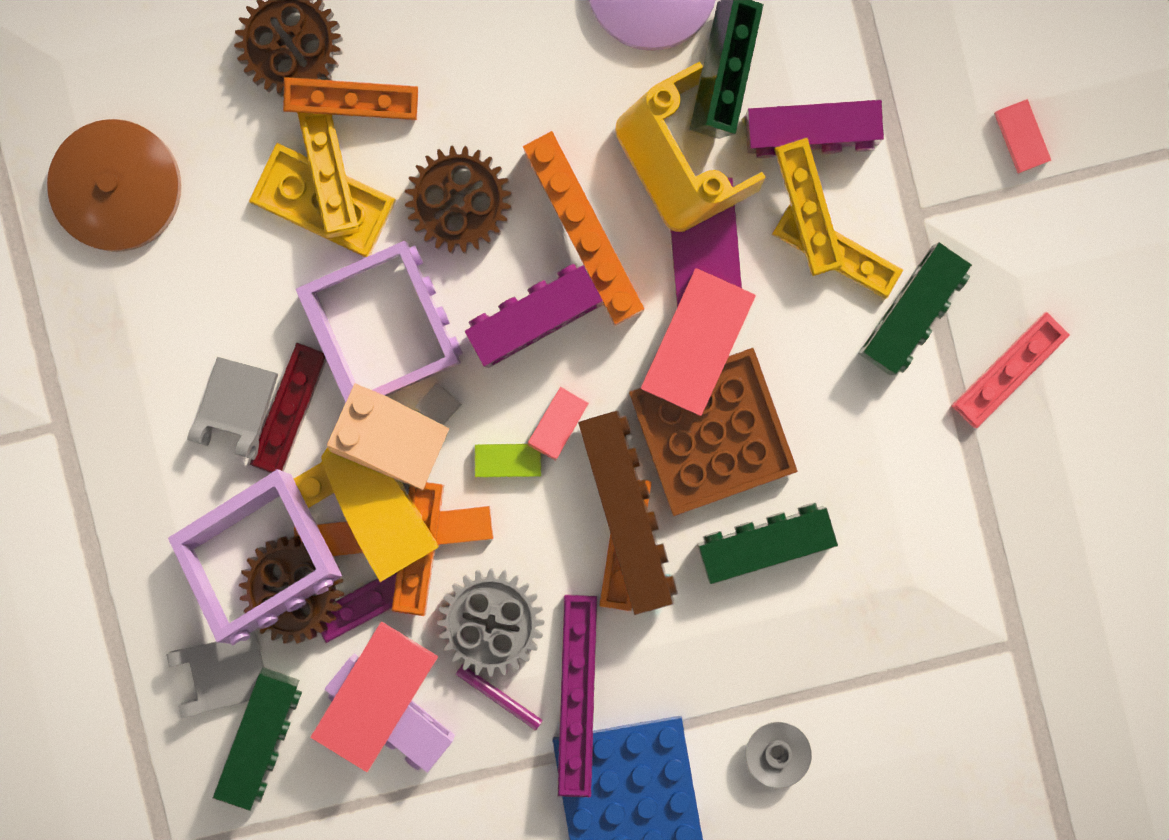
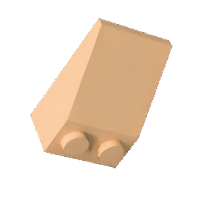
[327,383,449,490]

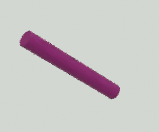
[455,664,543,731]

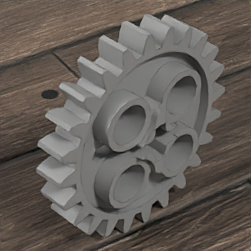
[437,568,545,677]

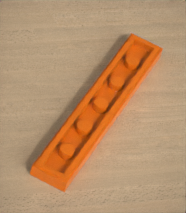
[293,506,494,556]

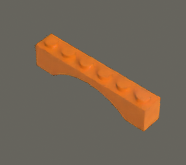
[523,131,644,327]

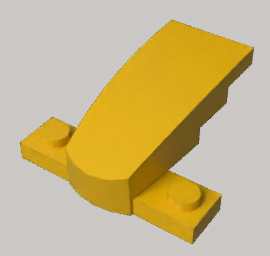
[294,447,439,582]

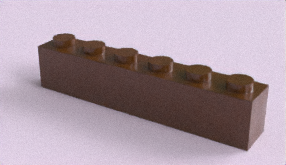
[578,410,678,615]

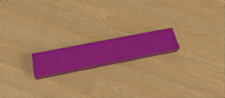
[558,595,597,798]

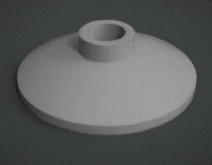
[745,721,812,788]

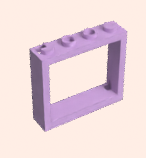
[295,240,463,403]
[168,469,342,646]

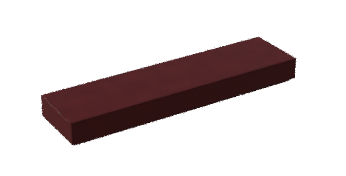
[250,342,327,473]

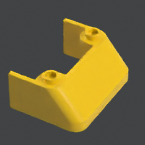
[615,62,766,232]

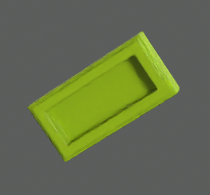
[475,444,541,477]

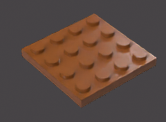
[629,347,798,516]

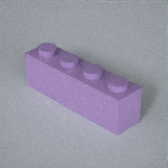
[324,653,455,773]

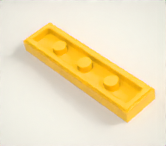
[297,112,359,239]
[774,138,845,276]
[772,205,903,299]

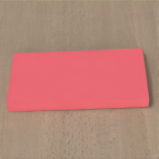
[640,268,756,417]
[310,622,438,772]

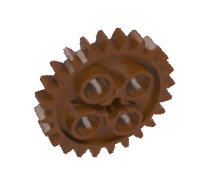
[234,0,343,97]
[405,145,512,254]
[239,536,345,644]

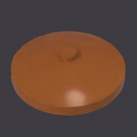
[47,119,182,252]

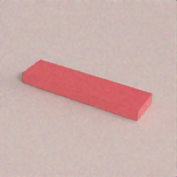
[951,312,1070,428]

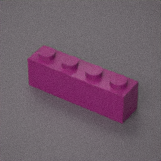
[745,99,884,158]

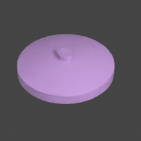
[589,0,716,51]

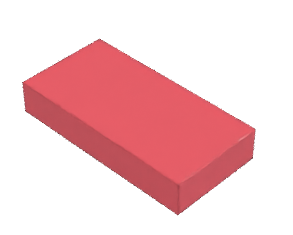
[994,99,1051,174]
[527,387,589,461]

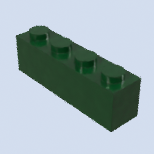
[689,0,764,139]
[858,242,972,376]
[697,502,838,584]
[212,667,303,811]

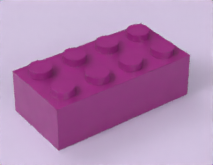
[464,264,603,368]

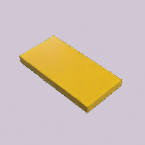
[249,143,397,258]

